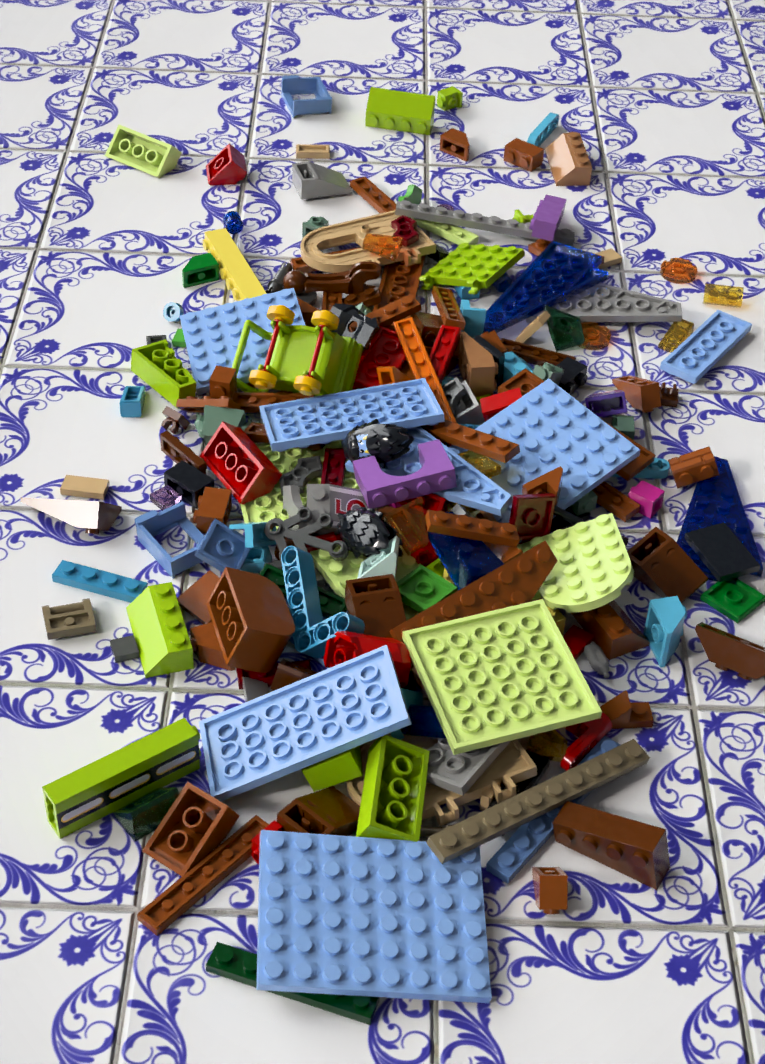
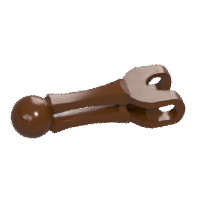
[283,261,381,295]

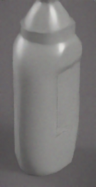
[584,643,610,678]

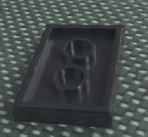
[684,522,760,582]

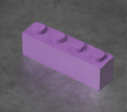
[530,194,567,241]

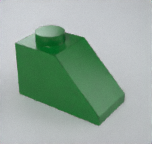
[182,253,219,288]

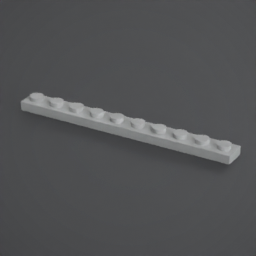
[395,200,575,246]

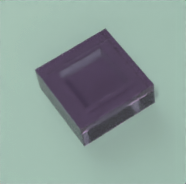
[150,485,181,511]

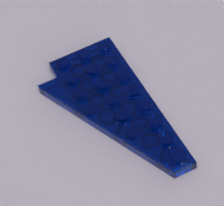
[483,241,608,333]
[677,456,763,585]

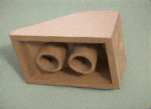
[458,332,498,397]

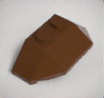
[695,622,765,680]

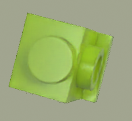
[437,86,463,111]

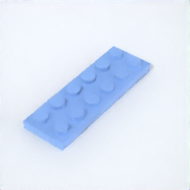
[660,310,752,384]

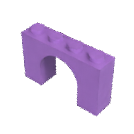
[353,439,457,509]

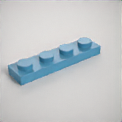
[52,560,148,603]

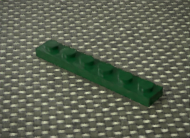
[206,942,380,1025]

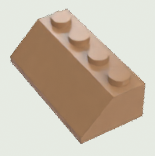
[545,132,592,186]

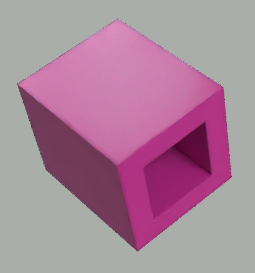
[628,480,665,519]

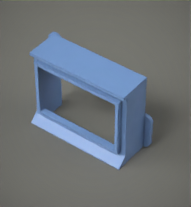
[281,75,332,118]
[135,501,204,579]

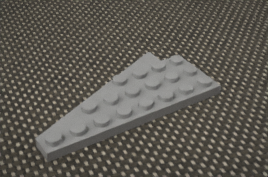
[526,269,682,323]

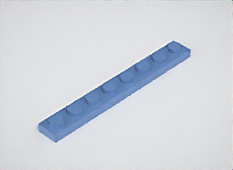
[486,736,620,884]

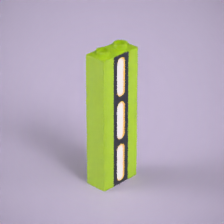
[42,718,201,839]

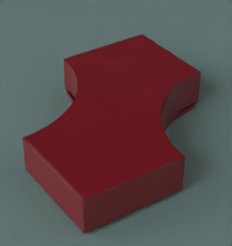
[391,215,419,247]

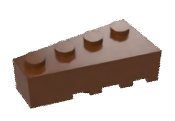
[553,801,670,890]

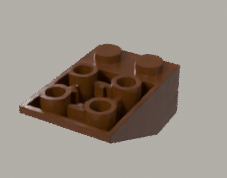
[627,527,708,604]
[345,574,406,638]
[277,786,360,836]

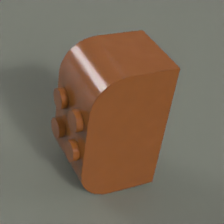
[206,567,295,673]

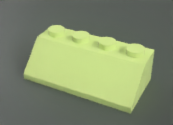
[105,125,182,178]

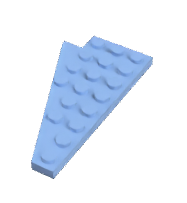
[345,426,512,516]

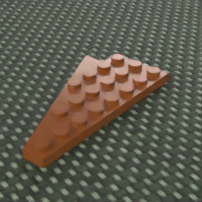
[389,541,558,696]

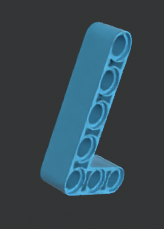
[281,545,365,658]

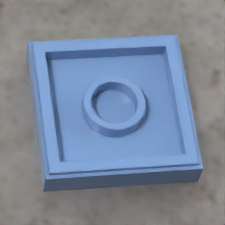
[194,519,251,572]

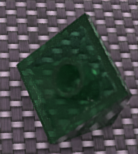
[544,305,585,352]
[113,787,179,842]

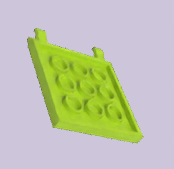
[419,243,525,295]

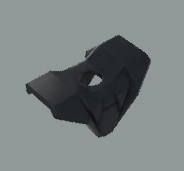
[330,303,380,350]

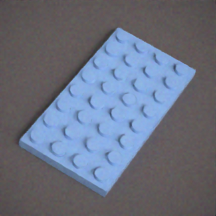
[259,378,445,452]
[199,645,411,801]

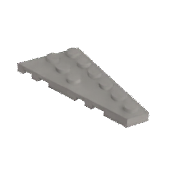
[423,734,512,796]

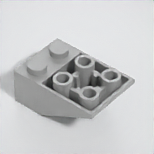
[292,161,352,200]

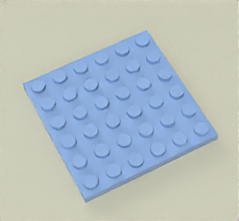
[180,288,305,395]

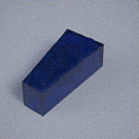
[426,511,504,591]

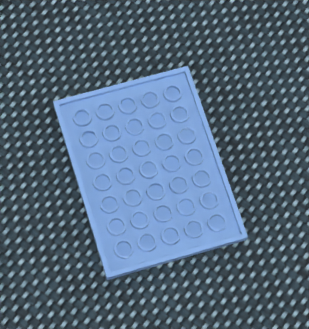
[448,378,640,544]
[256,830,492,1003]

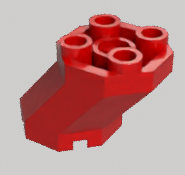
[323,631,412,688]

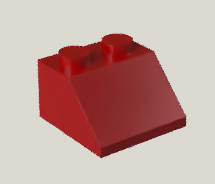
[206,143,247,186]

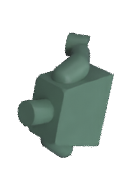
[194,405,260,445]

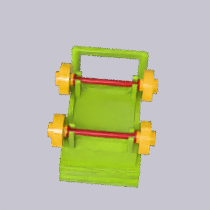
[232,305,363,396]

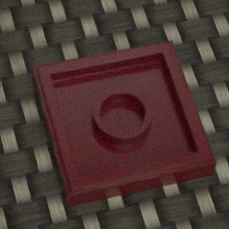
[509,493,556,540]

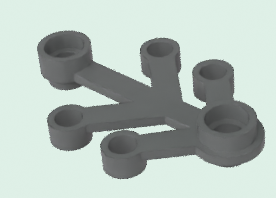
[264,507,349,567]

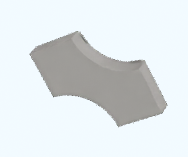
[283,485,307,531]

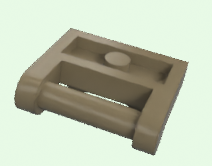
[42,598,97,640]

